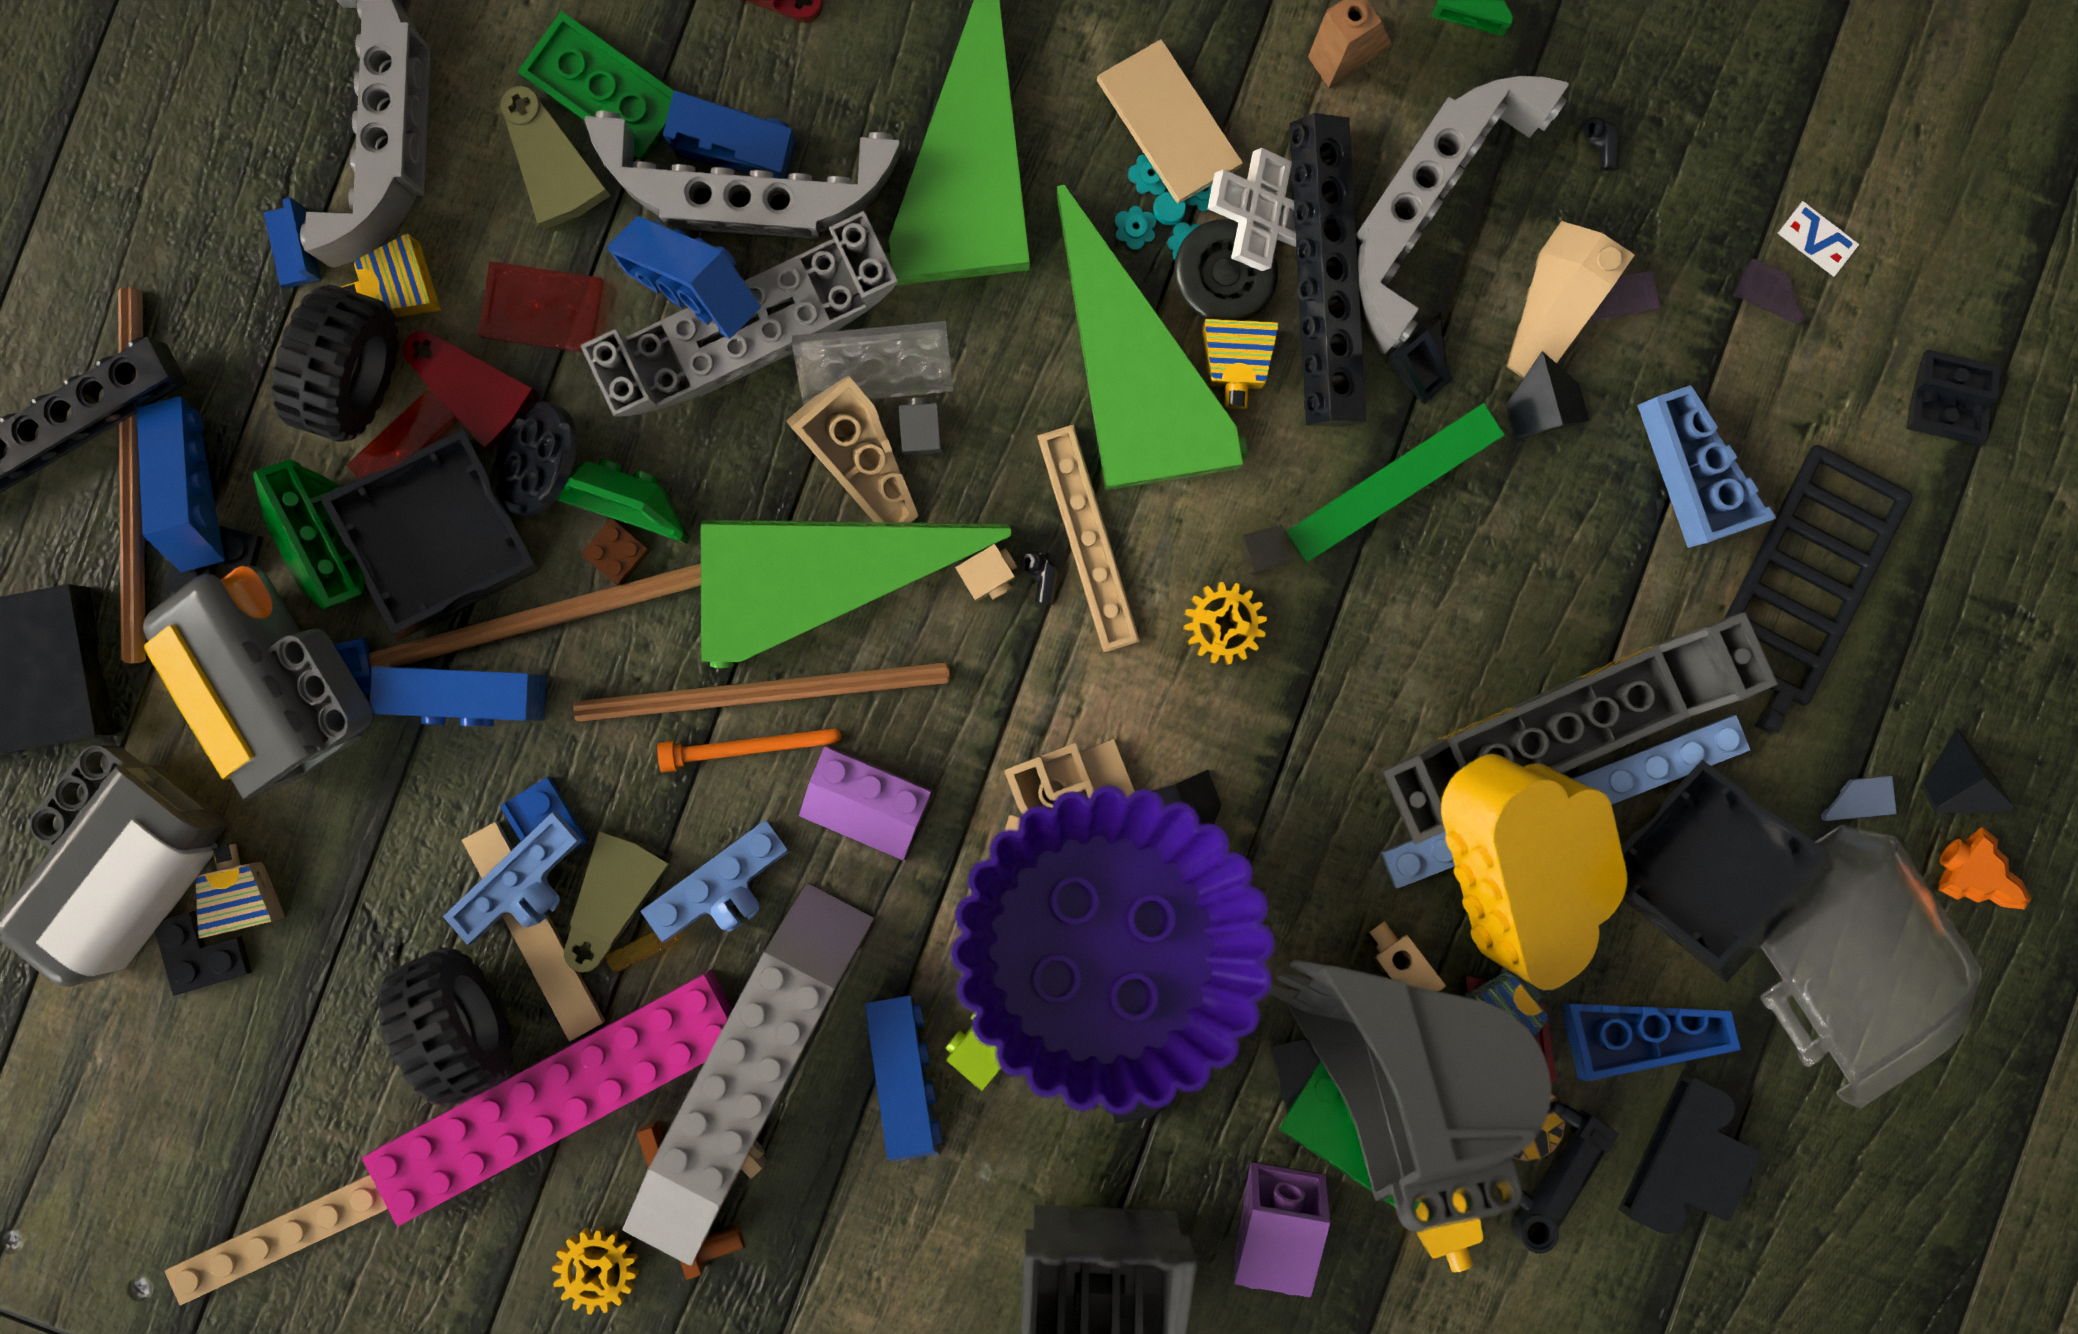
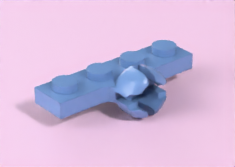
[443,812,582,945]
[640,820,789,943]

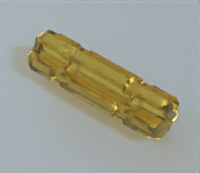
[606,932,680,973]

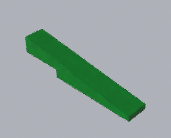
[1285,403,1504,564]

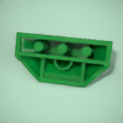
[556,458,689,544]
[253,459,366,610]

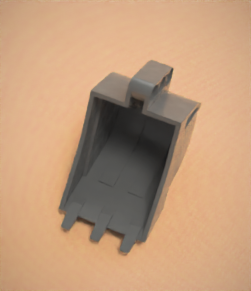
[1268,960,1551,1232]
[1021,1205,1196,1334]

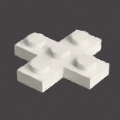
[1207,148,1296,271]

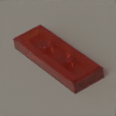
[346,388,457,479]

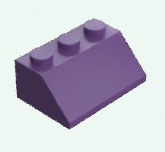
[799,746,933,860]

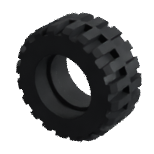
[271,284,399,442]
[378,947,514,1107]

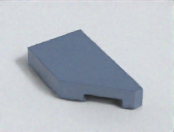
[1821,776,1897,821]

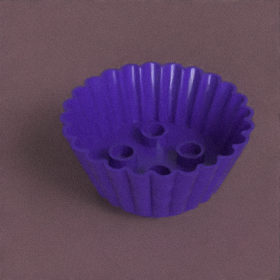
[951,785,1275,1115]

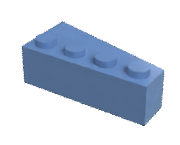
[1637,385,1776,548]

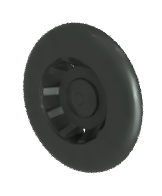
[1174,219,1278,321]

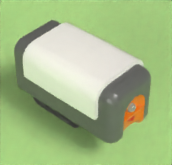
[0,745,229,987]

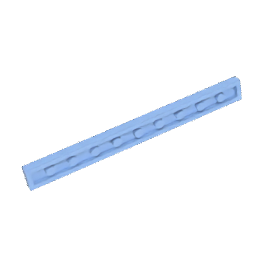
[1380,715,1750,889]

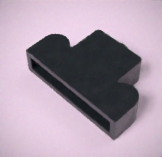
[1618,1071,1760,1234]

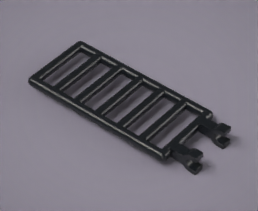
[1724,445,1913,733]

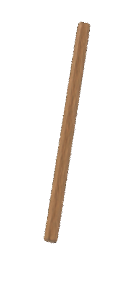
[118,287,146,664]
[369,563,701,668]
[573,663,951,721]

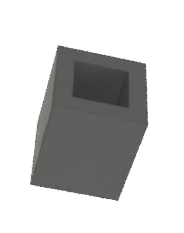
[899,398,942,456]

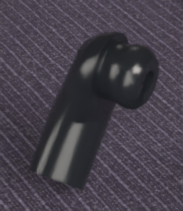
[1583,117,1620,171]
[1021,551,1058,605]

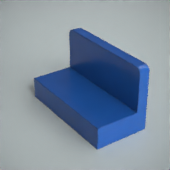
[263,197,322,289]

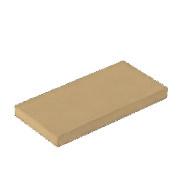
[1097,39,1242,204]

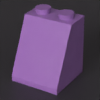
[1234,1162,1330,1297]

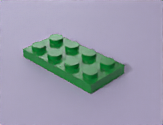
[517,11,674,162]

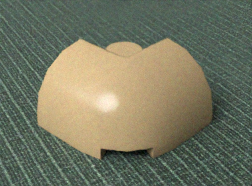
[1004,743,1094,814]

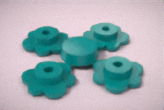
[1115,154,1212,261]

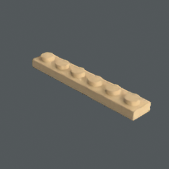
[164,1174,387,1305]

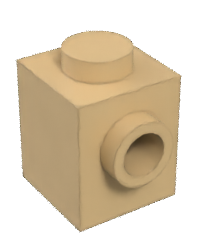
[955,544,1017,602]

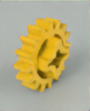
[1183,582,1267,665]
[552,1226,639,1315]

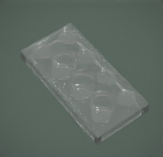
[792,321,954,406]

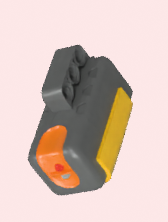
[143,565,373,800]

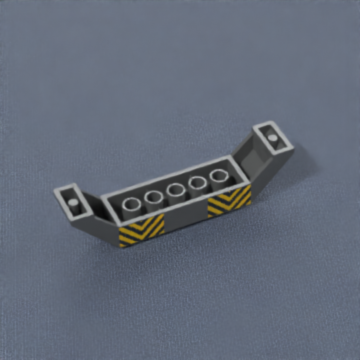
[1382,612,1777,844]

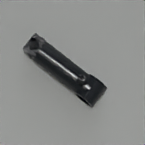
[1500,1101,1620,1254]

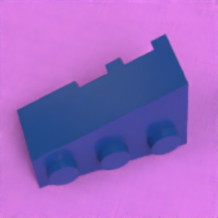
[663,90,796,179]

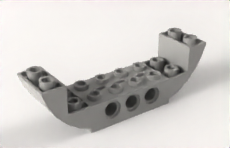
[300,0,431,268]
[1356,76,1569,354]
[585,111,900,240]
[580,211,898,417]

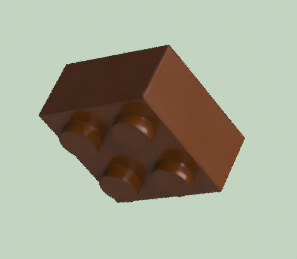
[580,518,652,585]

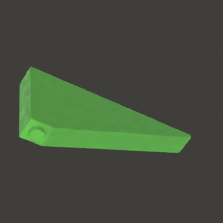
[884,0,1030,286]
[1057,185,1248,491]
[701,520,1011,668]

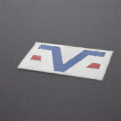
[1778,201,1859,277]

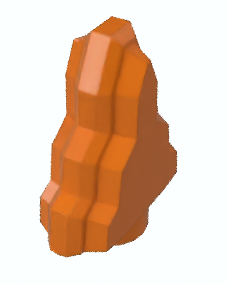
[1938,827,2032,910]

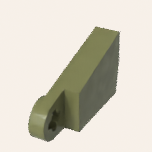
[500,86,610,230]
[564,831,671,972]

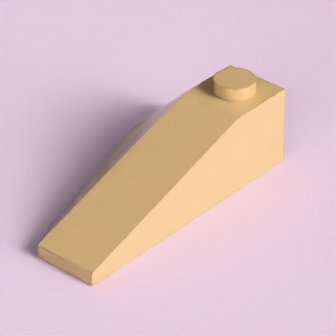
[1506,221,1634,379]
[786,376,919,522]

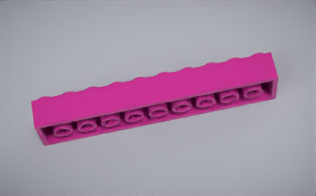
[361,969,733,1227]

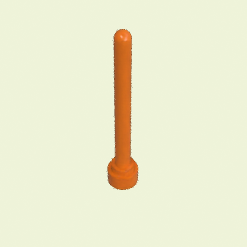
[657,729,842,773]

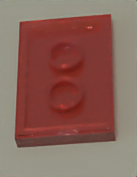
[477,261,604,353]

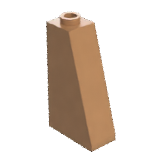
[1308,0,1392,88]

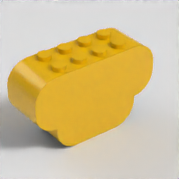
[1441,754,1627,990]

